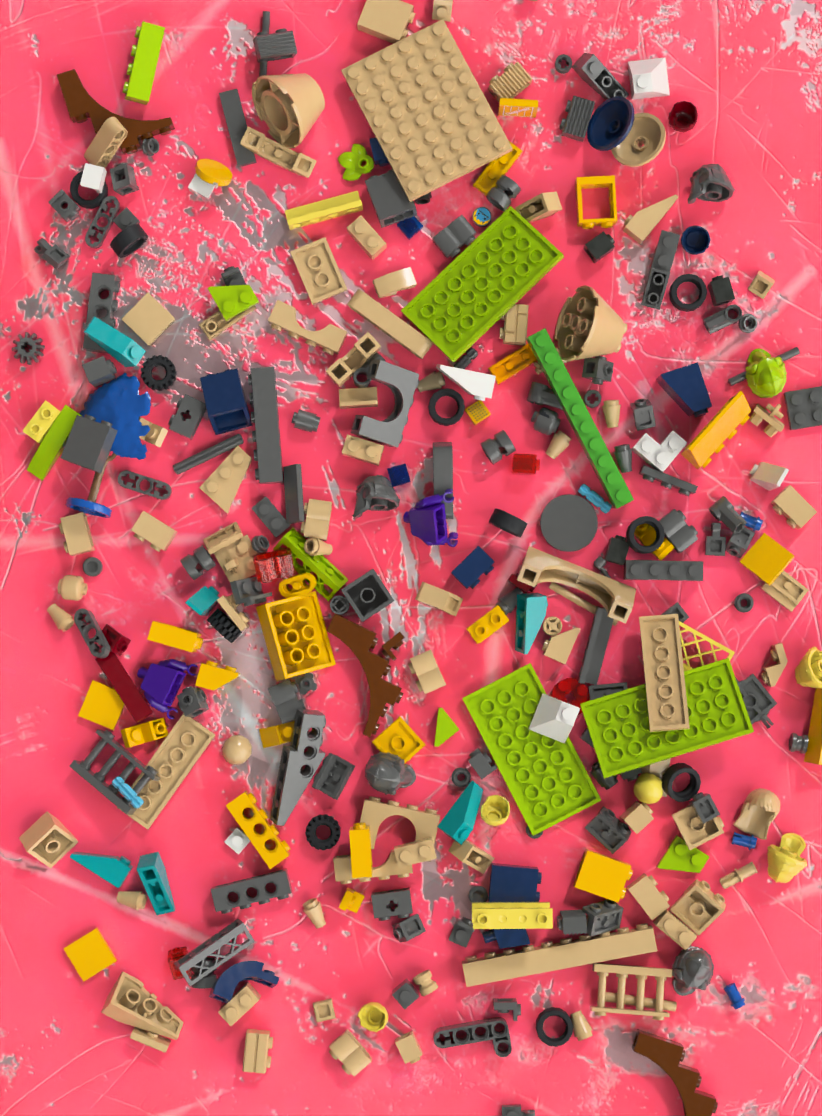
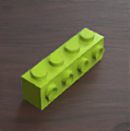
[122,21,165,105]

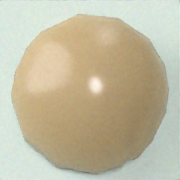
[222,735,252,765]

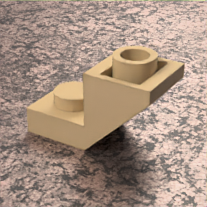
[139,417,168,447]
[415,582,463,616]
[761,643,788,687]

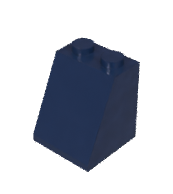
[656,362,712,418]
[200,368,253,435]

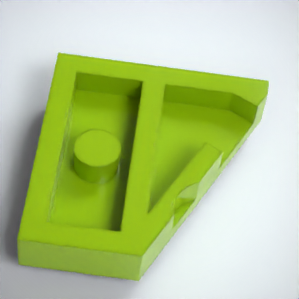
[657,835,710,873]

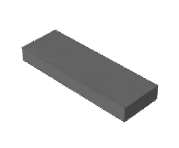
[283,464,304,524]

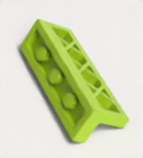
[273,528,349,602]

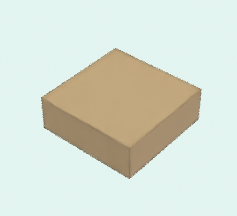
[313,998,336,1022]

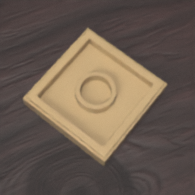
[122,292,176,346]

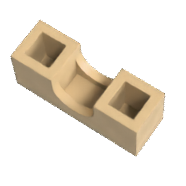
[326,332,381,388]

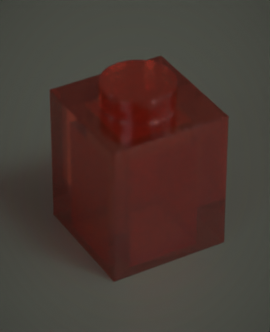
[512,454,540,475]

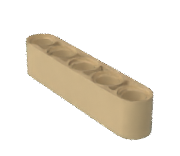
[347,289,433,359]

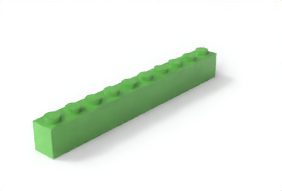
[526,328,634,509]

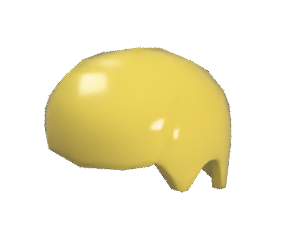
[634,773,663,804]
[480,795,510,827]
[357,1002,388,1032]

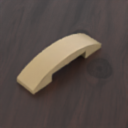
[240,126,317,179]

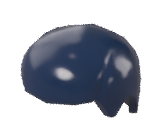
[681,225,711,255]

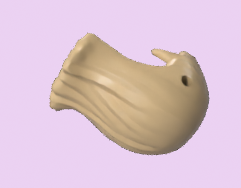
[733,788,781,840]

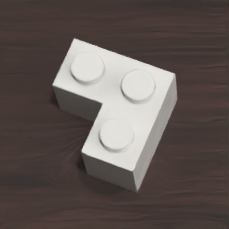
[632,431,688,472]

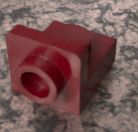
[507,573,537,593]
[102,624,131,655]

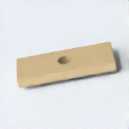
[198,305,257,341]

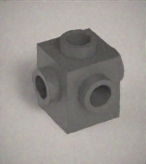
[582,356,614,385]
[177,686,209,718]

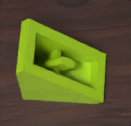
[434,707,459,747]

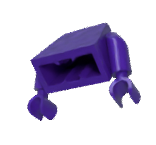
[403,489,458,547]
[137,659,198,719]

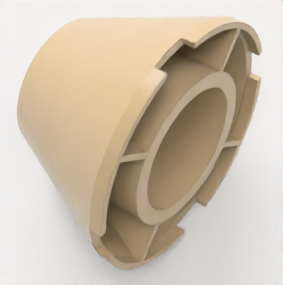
[252,73,325,148]

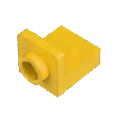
[339,888,364,913]

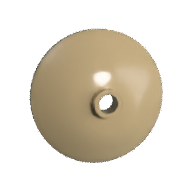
[611,113,666,167]

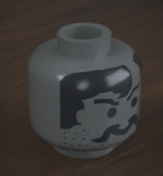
[531,407,561,436]

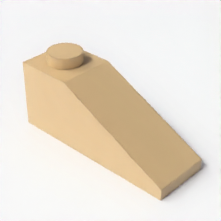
[623,194,678,245]

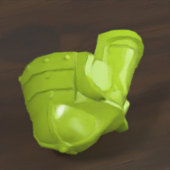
[745,348,787,398]

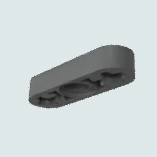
[85,196,120,249]
[118,470,172,500]
[74,608,110,658]

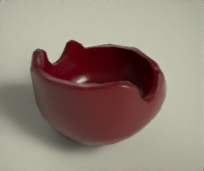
[668,101,698,133]

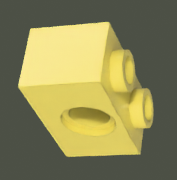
[23,400,61,444]

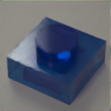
[397,216,423,240]
[387,463,411,487]

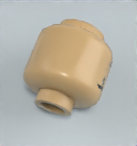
[58,575,88,601]

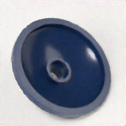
[587,96,634,151]

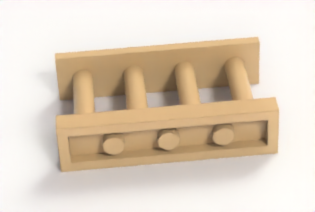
[590,963,672,1020]

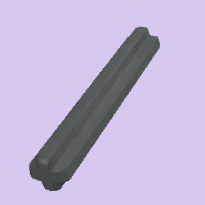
[173,434,244,475]

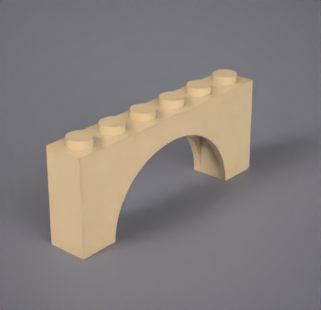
[517,546,636,624]

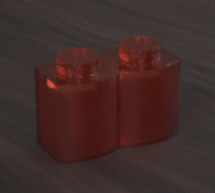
[252,548,296,583]

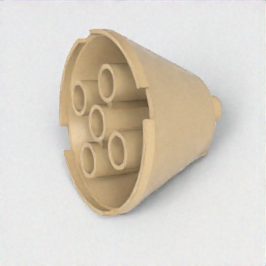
[554,285,627,361]

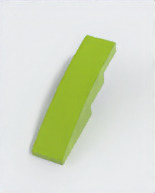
[27,404,82,481]

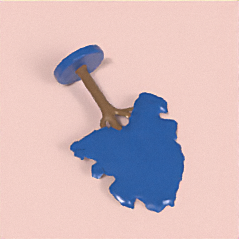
[65,373,151,518]

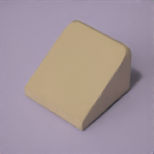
[748,271,775,299]

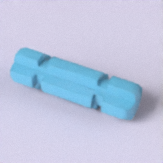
[578,484,612,513]
[112,776,144,809]

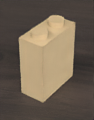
[357,0,416,44]

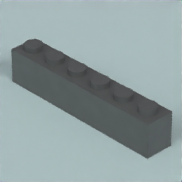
[248,367,284,484]

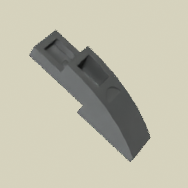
[641,230,680,310]

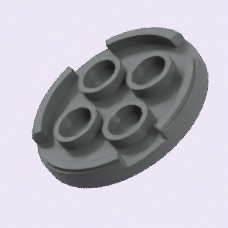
[540,494,598,552]

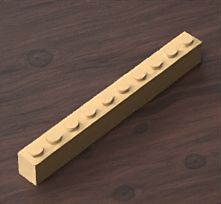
[462,923,657,987]

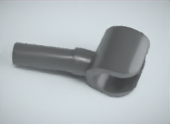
[594,556,611,578]

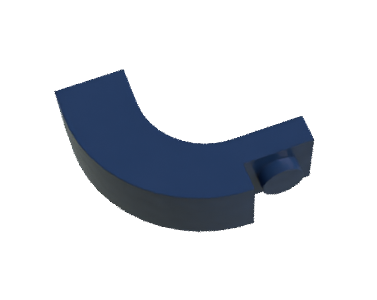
[209,961,280,1004]

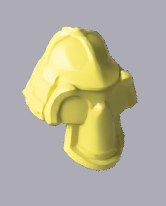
[795,646,822,688]
[767,833,807,883]

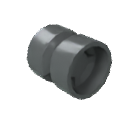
[486,175,521,211]
[480,430,516,464]
[180,545,216,580]
[191,957,217,989]

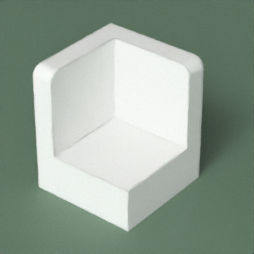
[80,163,107,193]
[188,174,218,198]

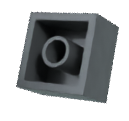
[341,569,394,622]

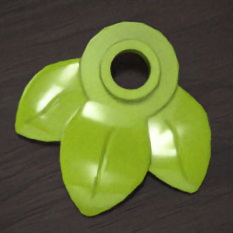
[338,144,374,181]

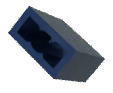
[488,863,542,902]

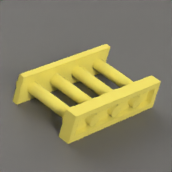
[472,902,553,929]

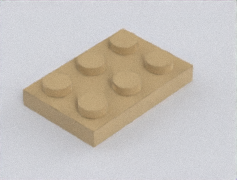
[290,237,348,305]

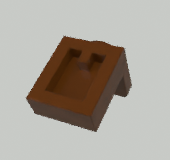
[381,632,405,661]

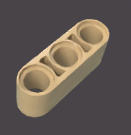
[84,117,128,168]

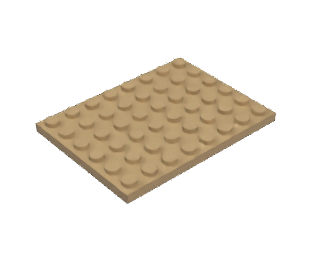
[341,19,513,202]

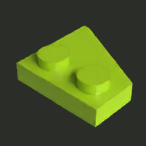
[208,285,259,321]

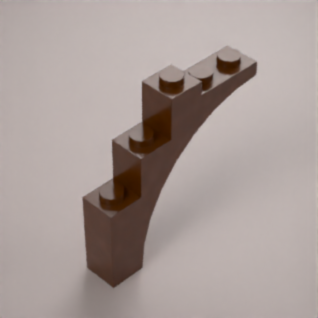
[57,69,175,154]
[327,614,404,737]
[632,1029,718,1116]

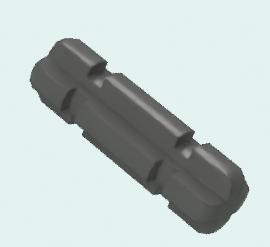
[454,347,478,369]

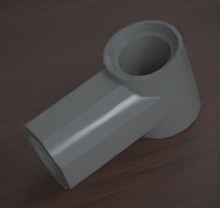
[703,305,742,334]
[353,352,386,388]
[527,382,563,410]
[708,496,747,534]

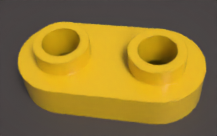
[279,572,317,598]

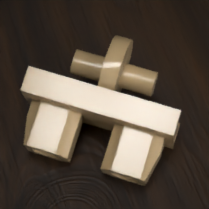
[750,403,785,437]

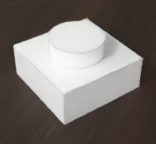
[225,827,250,855]

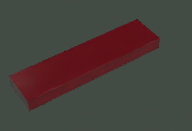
[95,651,153,723]

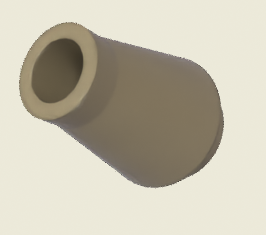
[418,371,446,393]

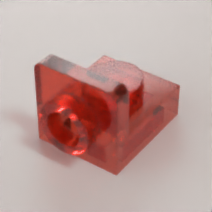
[168,946,193,980]

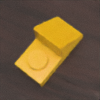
[259,721,295,748]

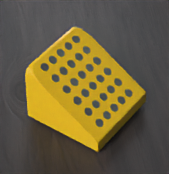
[464,400,491,425]

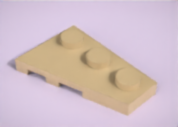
[199,446,252,514]

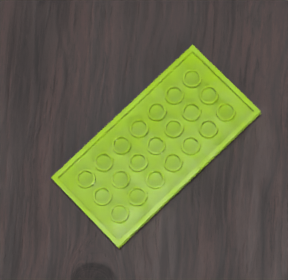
[401,206,564,363]
[580,658,754,779]
[462,663,601,836]

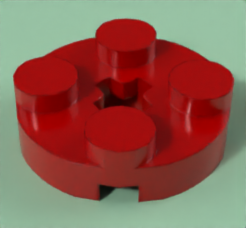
[551,678,590,715]

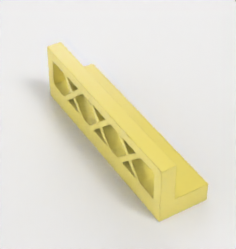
[285,191,363,230]

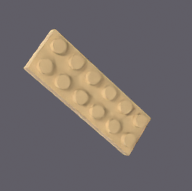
[639,614,690,732]
[117,713,216,830]

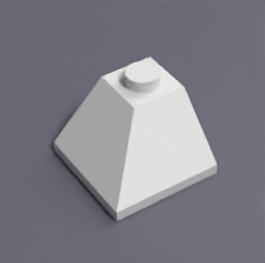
[628,57,670,100]
[529,693,580,744]

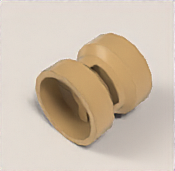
[413,970,439,996]

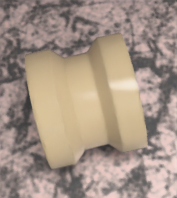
[542,616,562,636]

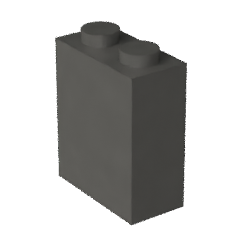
[365,169,417,228]
[60,414,118,474]

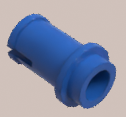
[740,512,763,531]
[731,832,757,850]
[724,983,745,1009]

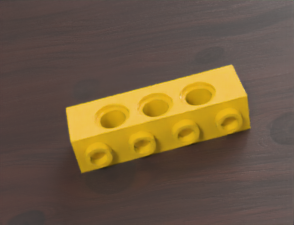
[226,791,291,869]

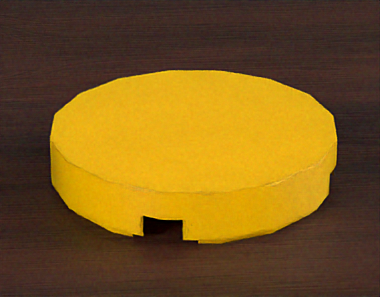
[195,159,232,186]

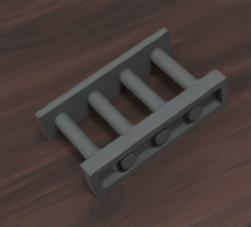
[70,730,161,815]

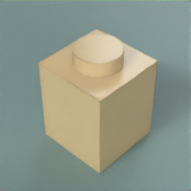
[395,1030,423,1064]

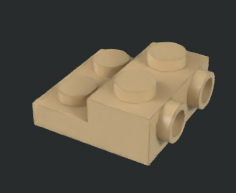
[671,804,724,850]
[670,879,726,935]

